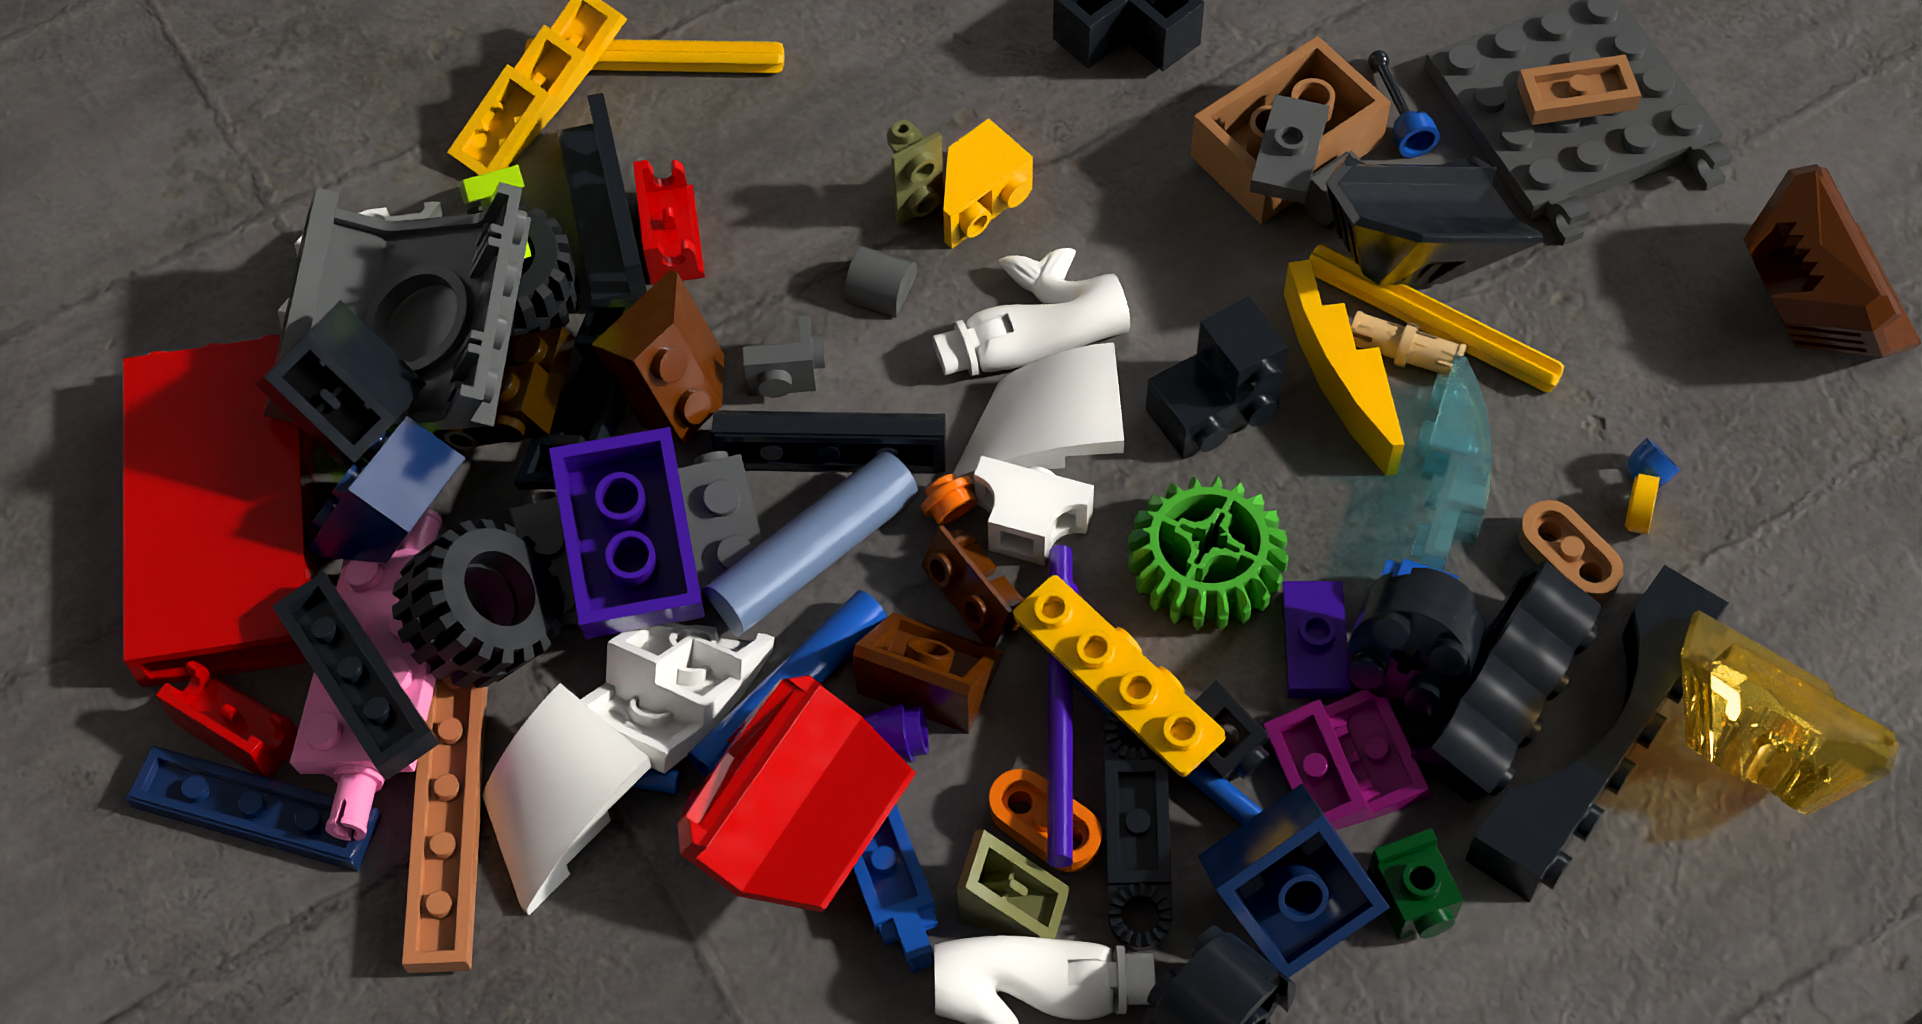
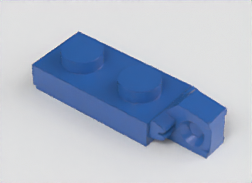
[852,804,938,974]

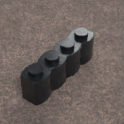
[1411,560,1602,802]

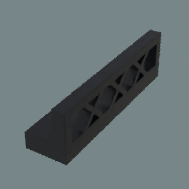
[557,93,647,300]

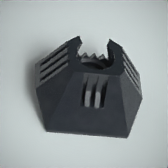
[1326,153,1543,285]

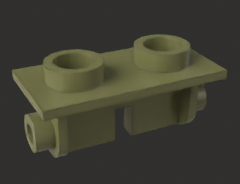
[887,120,944,226]

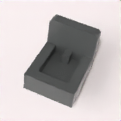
[742,315,825,398]

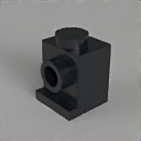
[1194,680,1271,780]

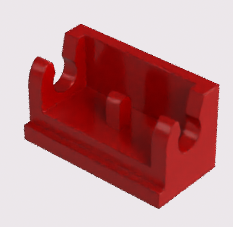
[633,160,705,285]
[155,661,299,778]

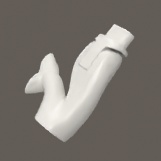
[932,248,1130,376]
[934,935,1155,1024]

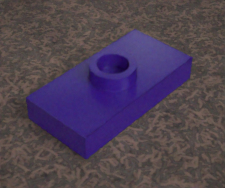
[1281,581,1351,698]

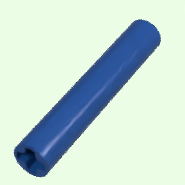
[688,590,887,777]

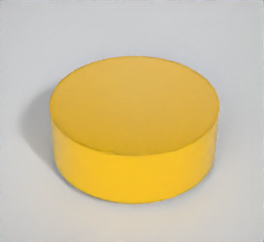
[1625,473,1660,535]

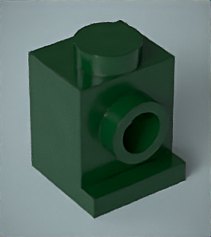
[1366,828,1464,940]

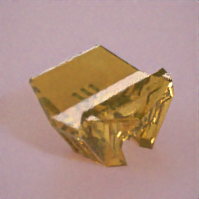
[1681,610,1899,815]

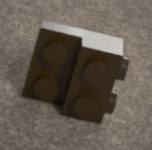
[436,327,576,450]

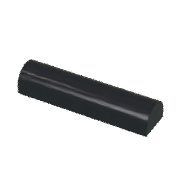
[711,410,946,472]

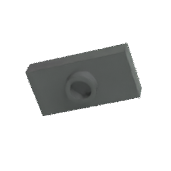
[1249,94,1330,204]

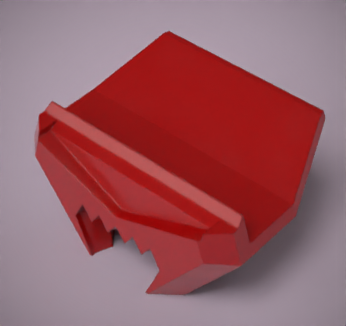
[677,675,916,912]

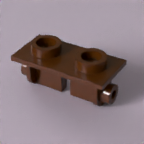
[921,525,1025,648]

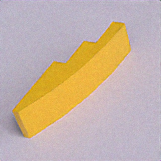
[447,0,627,175]
[1283,259,1404,476]

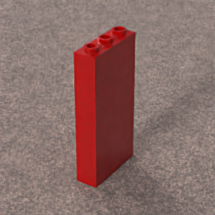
[123,334,318,688]

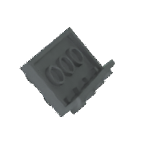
[510,451,763,632]

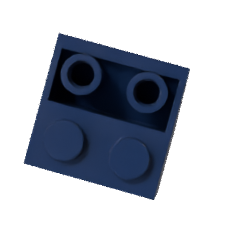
[307,416,465,563]

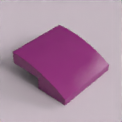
[1264,689,1432,830]

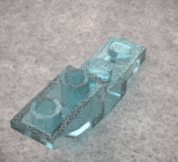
[1410,354,1492,571]

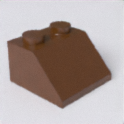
[591,270,724,444]

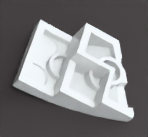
[953,343,1124,482]
[580,623,774,774]
[482,683,651,915]

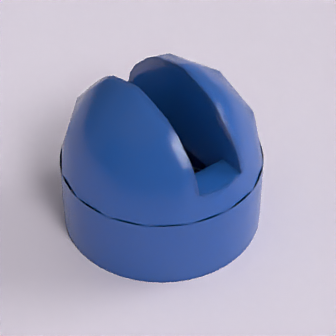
[1627,437,1681,488]

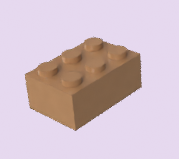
[1190,36,1391,224]

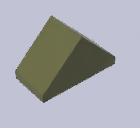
[957,829,1070,939]

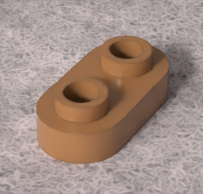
[1518,500,1624,604]

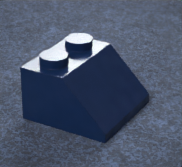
[1198,784,1390,978]

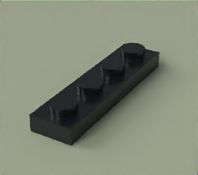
[272,571,440,781]

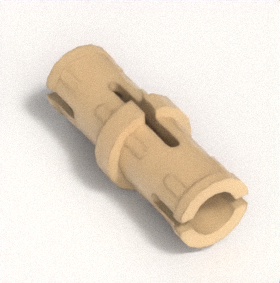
[1351,310,1467,380]

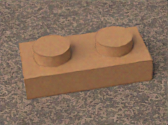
[1517,54,1641,125]

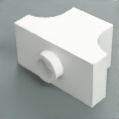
[974,456,1094,566]

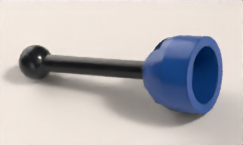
[1368,50,1440,158]

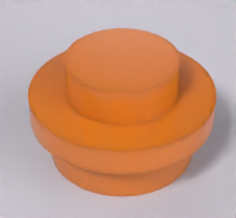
[921,474,978,526]

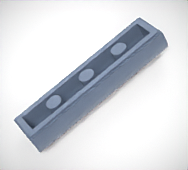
[701,452,918,637]

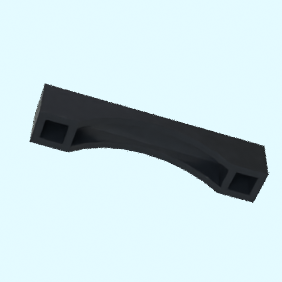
[1465,565,1729,902]

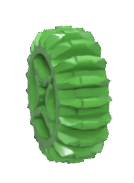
[1127,476,1289,631]

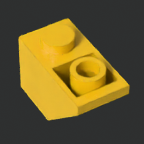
[943,118,1033,249]

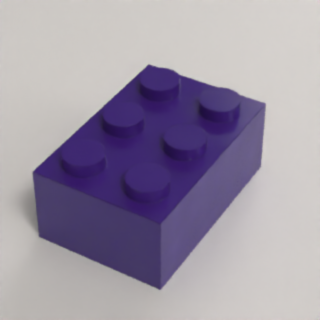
[549,427,705,639]

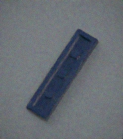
[125,745,382,872]

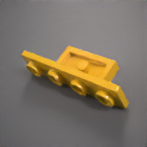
[1013,575,1225,777]

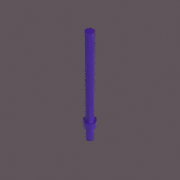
[1047,545,1079,868]

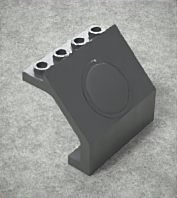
[263,182,531,433]

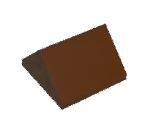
[853,612,1004,734]

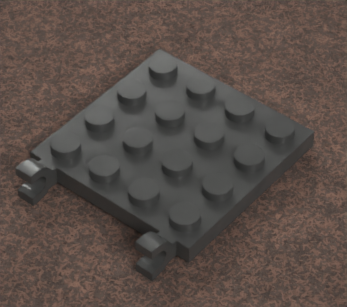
[1424,0,1733,245]

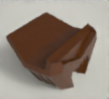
[1743,164,1921,357]

